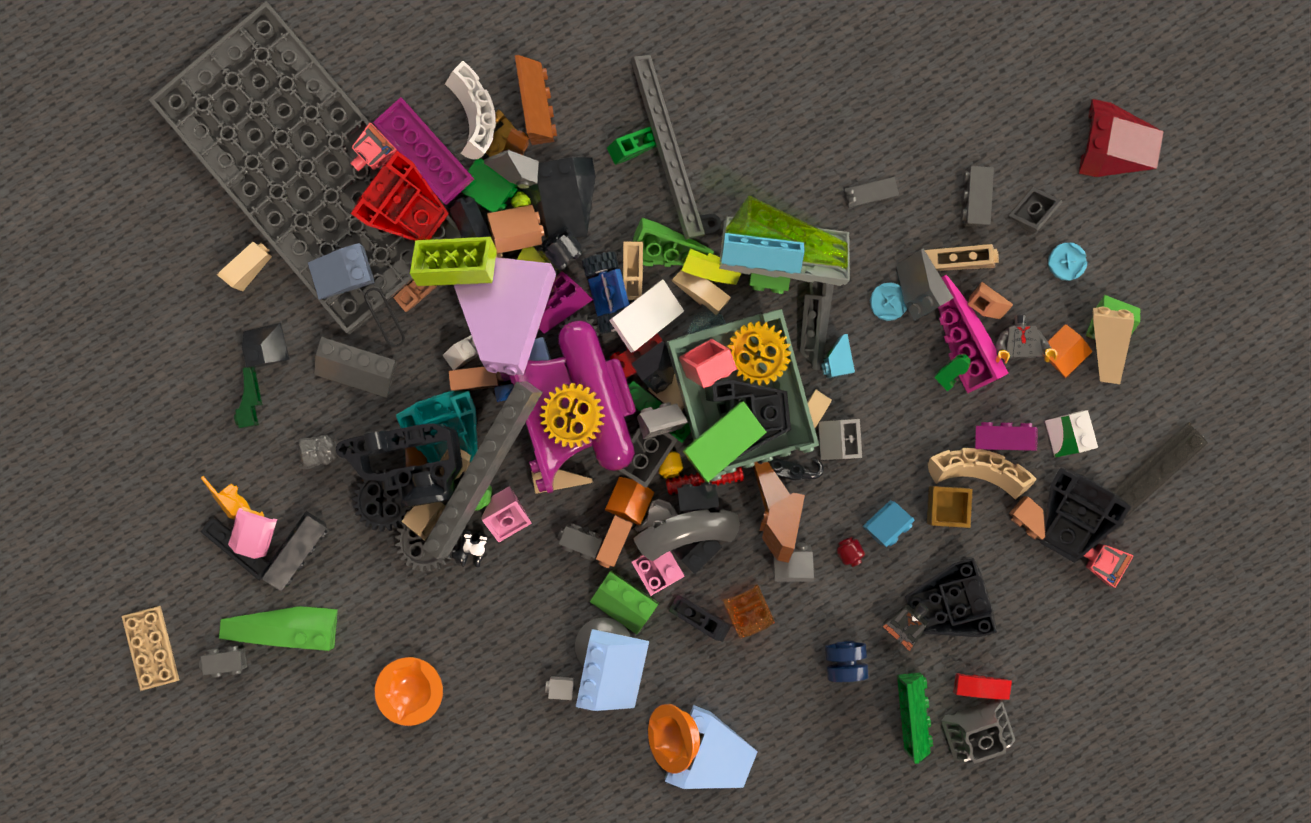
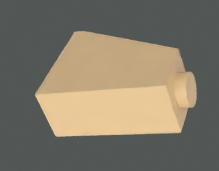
[217,242,272,291]

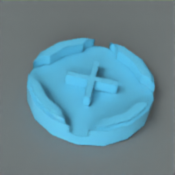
[1048,243,1087,281]
[870,283,907,321]

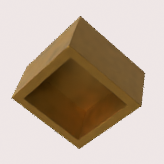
[927,486,972,528]

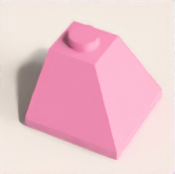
[481,486,532,542]

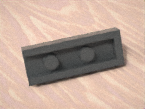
[844,177,899,208]

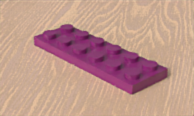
[373,97,474,205]

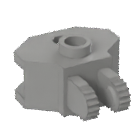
[635,499,678,531]

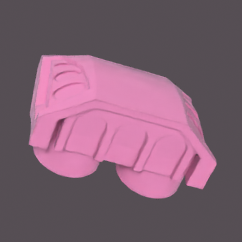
[228,508,277,559]

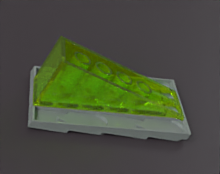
[719,196,850,286]

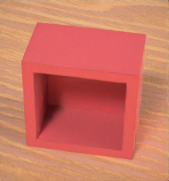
[679,339,737,388]

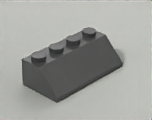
[314,337,399,398]

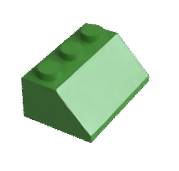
[590,570,659,634]

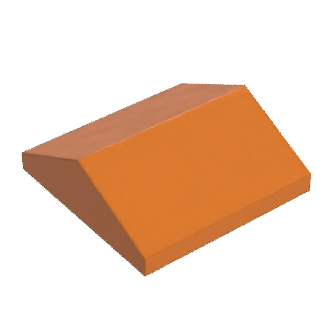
[1043,324,1093,378]
[605,477,654,525]

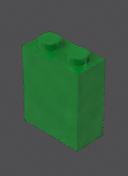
[460,158,518,213]

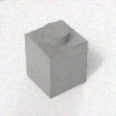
[545,676,574,700]

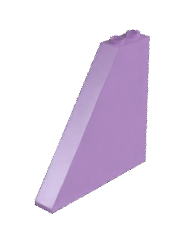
[454,258,556,375]

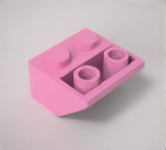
[632,551,684,596]

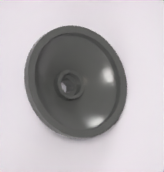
[575,617,631,667]

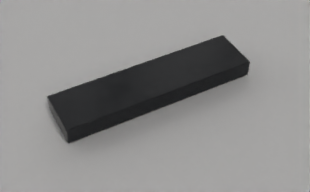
[200,517,269,581]

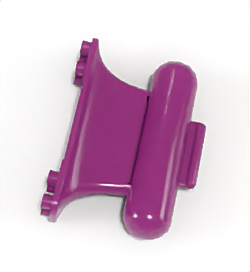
[500,320,636,494]

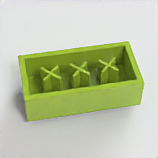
[410,237,497,286]

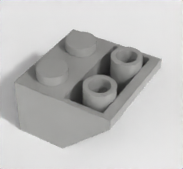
[818,419,862,460]

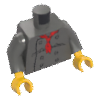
[996,315,1057,364]

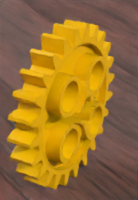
[727,321,791,385]
[540,383,605,448]

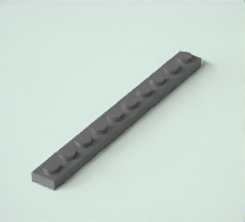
[631,55,705,240]

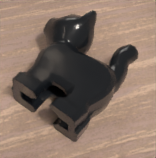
[452,529,488,567]

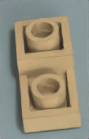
[807,389,832,428]

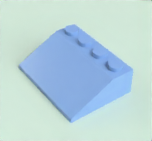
[576,629,649,711]

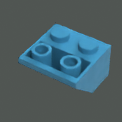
[862,500,915,547]

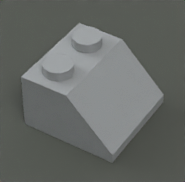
[637,402,687,439]

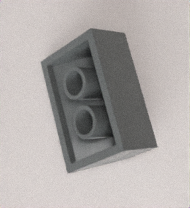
[619,426,678,488]

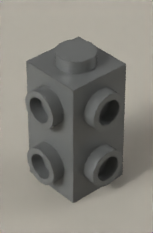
[557,523,602,560]
[199,646,247,678]

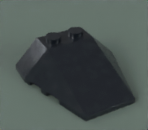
[521,157,596,238]
[1040,467,1132,563]

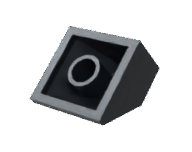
[242,323,290,368]

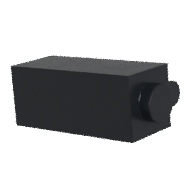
[449,197,493,240]

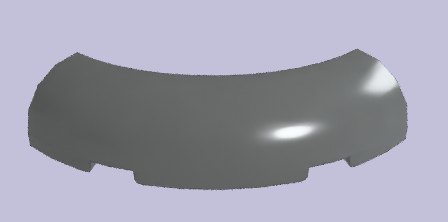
[633,510,740,561]

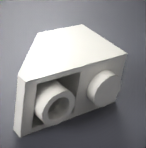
[443,335,478,370]

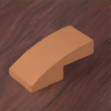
[393,281,437,312]

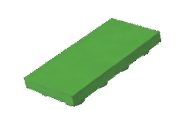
[683,401,766,482]

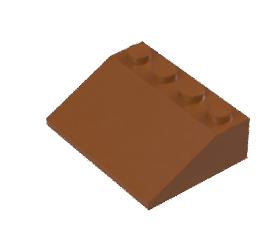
[515,55,557,145]

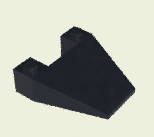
[705,378,791,458]

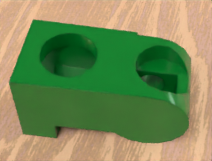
[934,354,971,391]

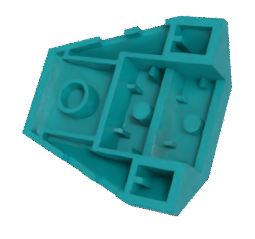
[396,390,478,463]

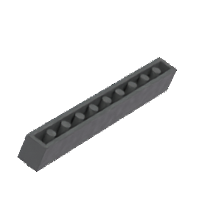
[422,381,543,559]

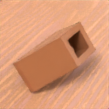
[968,282,1013,319]
[1009,496,1045,540]

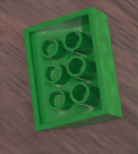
[897,672,933,764]

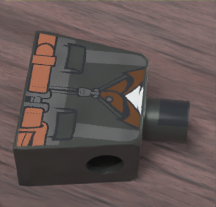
[882,603,929,652]

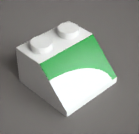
[1045,410,1098,458]

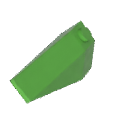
[633,218,714,267]

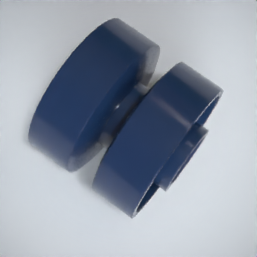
[825,641,869,682]

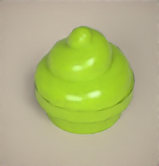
[511,191,531,208]

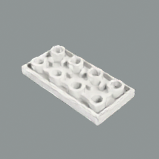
[609,280,684,353]

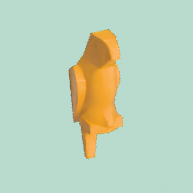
[201,476,264,519]

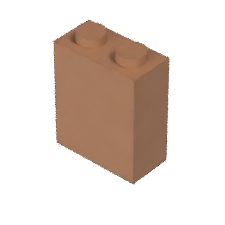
[487,205,544,254]
[449,367,504,391]
[596,515,633,568]

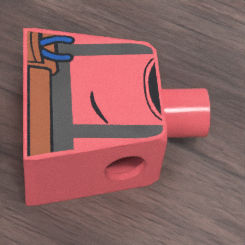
[351,123,398,171]
[1084,544,1133,588]

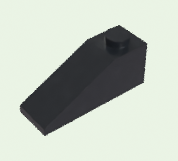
[669,595,732,642]

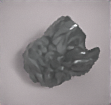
[294,435,337,469]

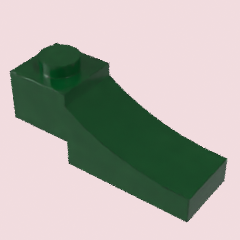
[234,367,263,429]

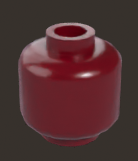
[836,537,865,567]

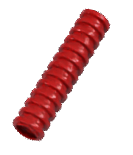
[666,466,744,495]

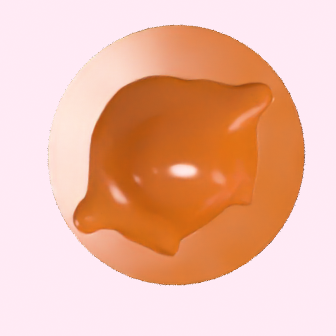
[375,657,443,726]
[648,704,700,774]

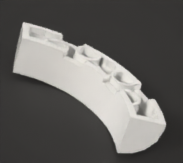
[445,61,496,159]

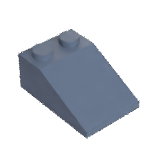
[308,243,375,300]

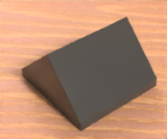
[1009,187,1062,235]

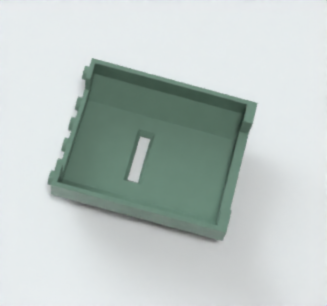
[666,309,819,481]

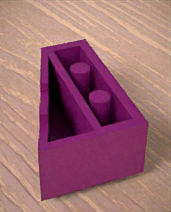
[539,271,593,333]
[975,422,1038,451]

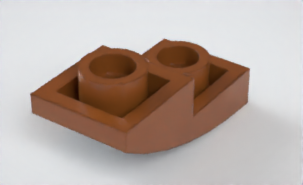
[503,128,529,155]

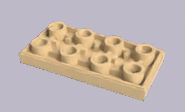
[122,606,179,691]

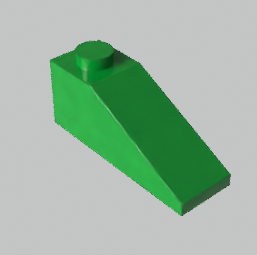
[607,126,657,165]

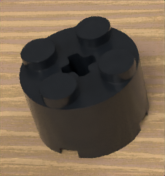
[537,227,582,271]

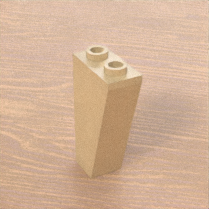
[925,244,999,271]
[1092,307,1134,384]

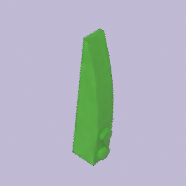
[219,606,338,651]

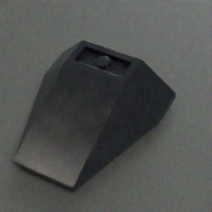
[905,557,997,637]

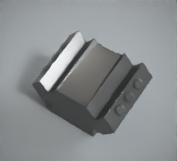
[941,699,1015,764]

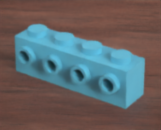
[721,233,804,274]

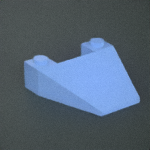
[665,705,757,789]

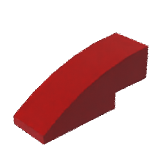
[953,673,1012,700]

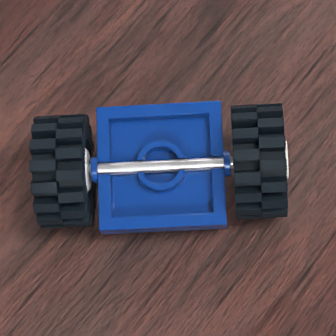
[582,252,629,334]

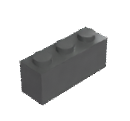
[961,166,994,227]

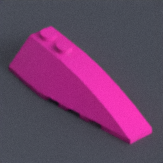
[938,275,1009,393]

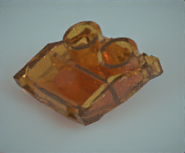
[723,584,775,638]

